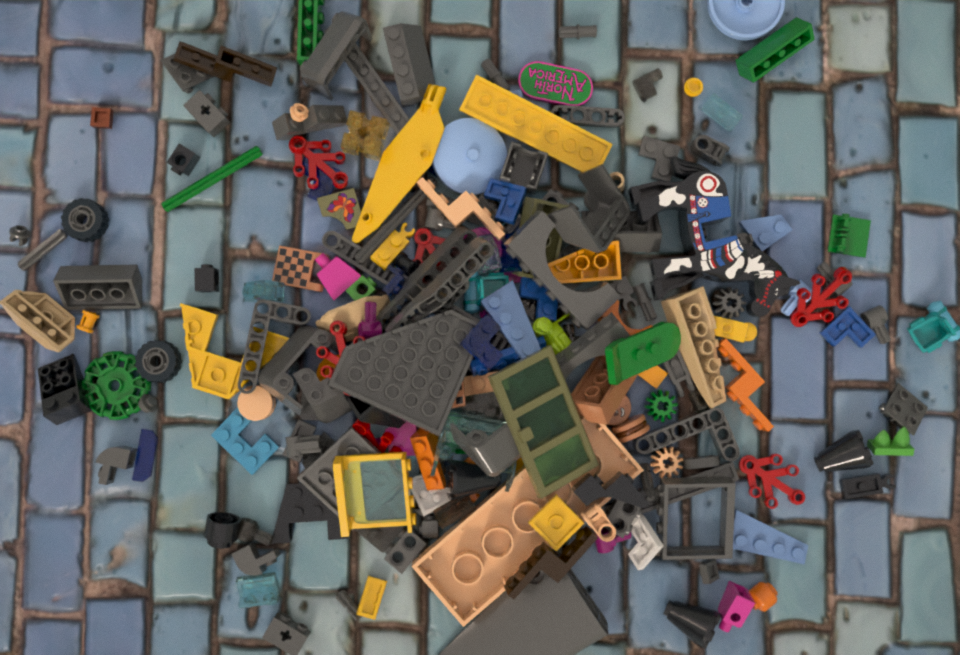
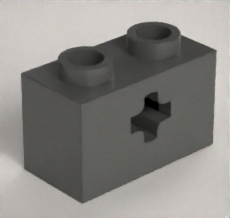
[183,90,231,137]
[262,612,311,655]

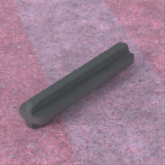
[17,229,68,271]

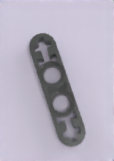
[551,105,625,128]

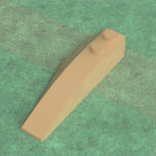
[660,286,726,408]

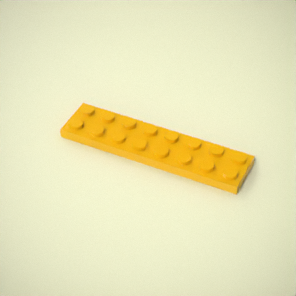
[459,75,613,173]

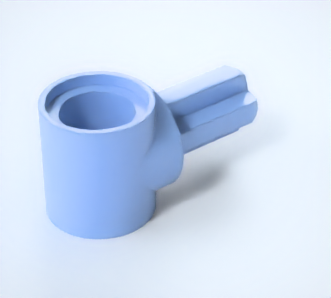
[780,279,812,316]

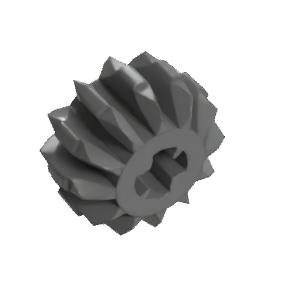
[712,287,747,319]

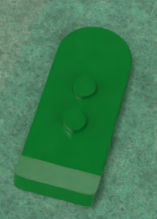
[605,321,681,385]

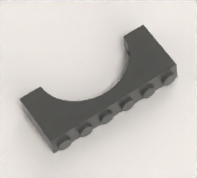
[504,210,621,330]
[519,312,631,422]

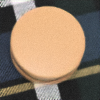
[237,385,276,421]

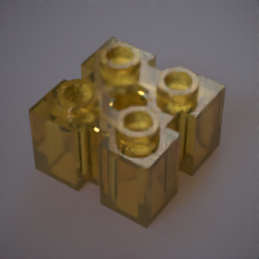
[340,110,389,161]

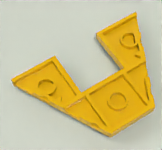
[180,303,289,400]

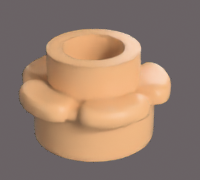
[290,103,309,122]

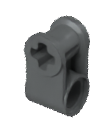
[690,135,730,167]

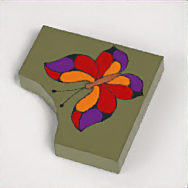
[317,188,361,230]

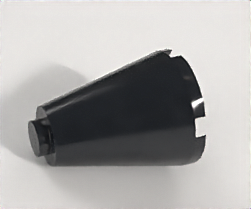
[445,459,501,500]

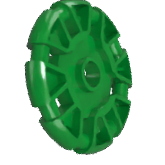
[82,351,151,420]

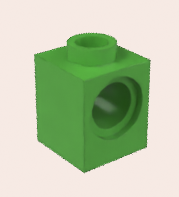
[346,275,377,301]

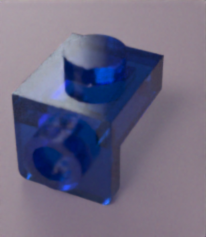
[383,265,405,296]

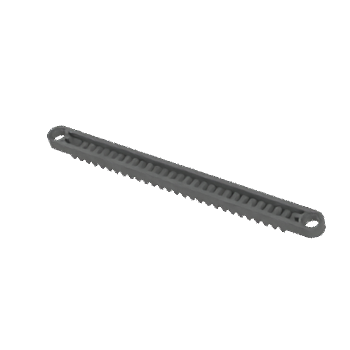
[322,231,547,366]

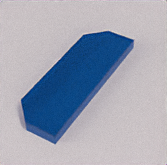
[132,429,158,482]

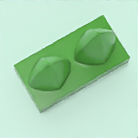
[867,427,915,456]

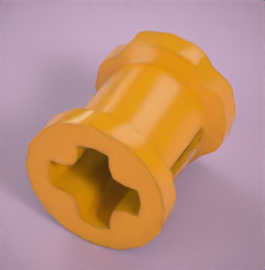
[76,310,100,334]

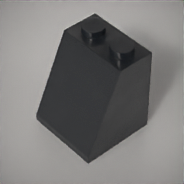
[343,395,406,428]

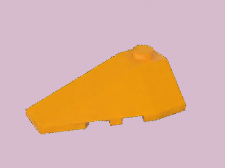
[548,241,622,284]

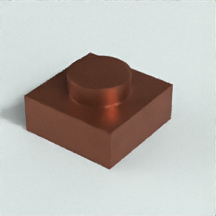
[90,107,114,129]

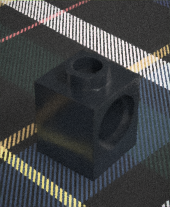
[166,144,201,176]
[194,264,219,293]

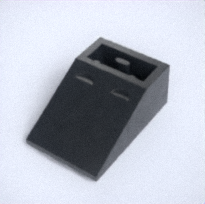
[38,354,92,425]

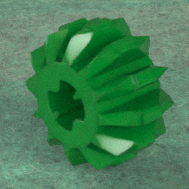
[644,389,678,422]

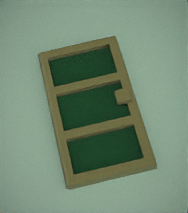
[488,345,599,499]

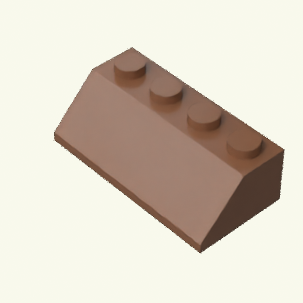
[571,355,638,425]

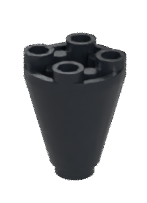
[814,430,874,472]
[663,600,722,649]

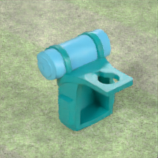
[463,271,509,314]
[906,301,960,353]

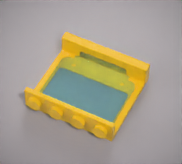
[333,452,416,537]

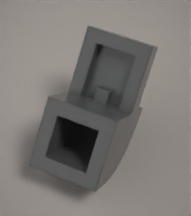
[95,446,137,485]
[232,542,281,576]

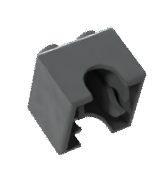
[499,141,548,195]

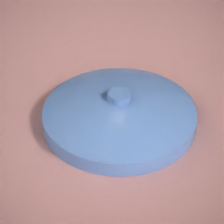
[707,0,785,40]
[432,118,507,195]

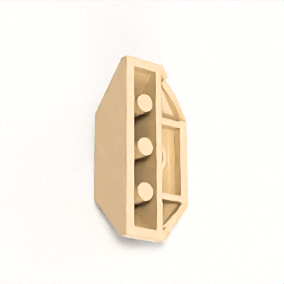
[0,290,75,352]
[315,295,391,343]

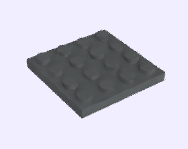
[297,425,403,530]

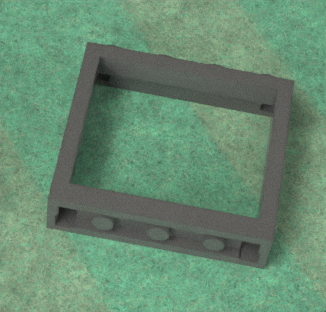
[656,477,736,560]

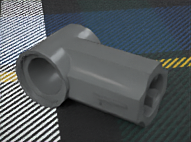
[285,435,326,457]

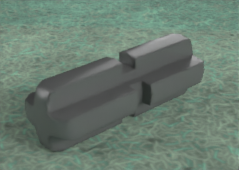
[336,590,362,621]

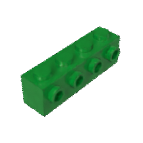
[297,0,325,66]
[735,17,815,83]

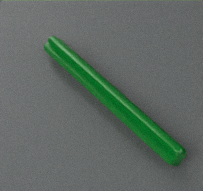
[161,146,263,212]

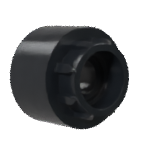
[204,512,241,549]

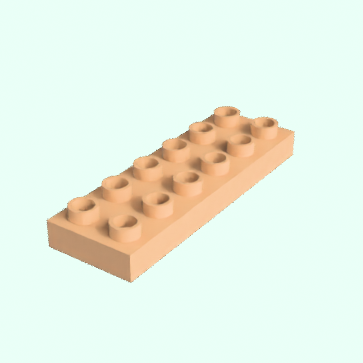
[411,416,644,627]

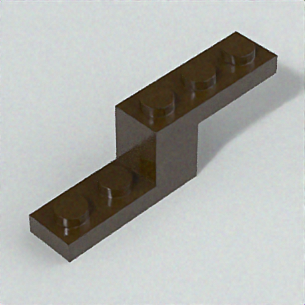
[173,41,277,87]
[504,526,598,600]

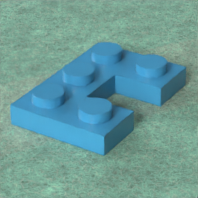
[211,407,280,475]

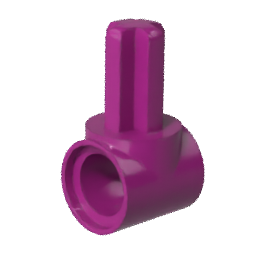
[358,301,382,340]
[594,528,632,553]

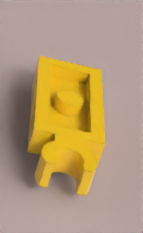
[370,222,415,270]

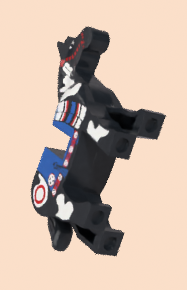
[628,156,800,317]

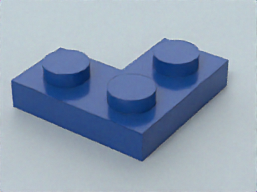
[484,178,527,225]
[519,277,558,322]
[819,306,876,348]

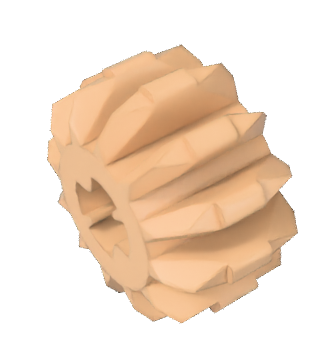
[650,446,683,478]

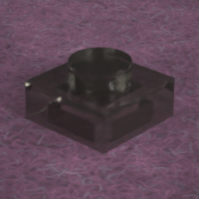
[688,390,709,413]

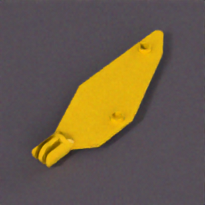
[352,84,447,244]

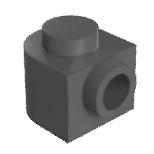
[419,514,439,539]

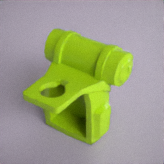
[531,313,572,355]

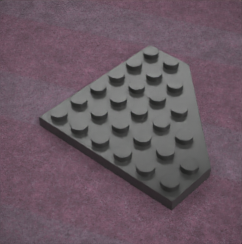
[327,310,486,436]

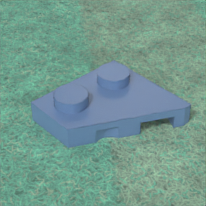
[738,215,792,251]

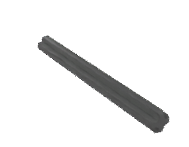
[355,177,437,264]

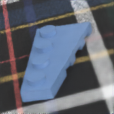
[481,280,541,359]
[733,509,808,564]

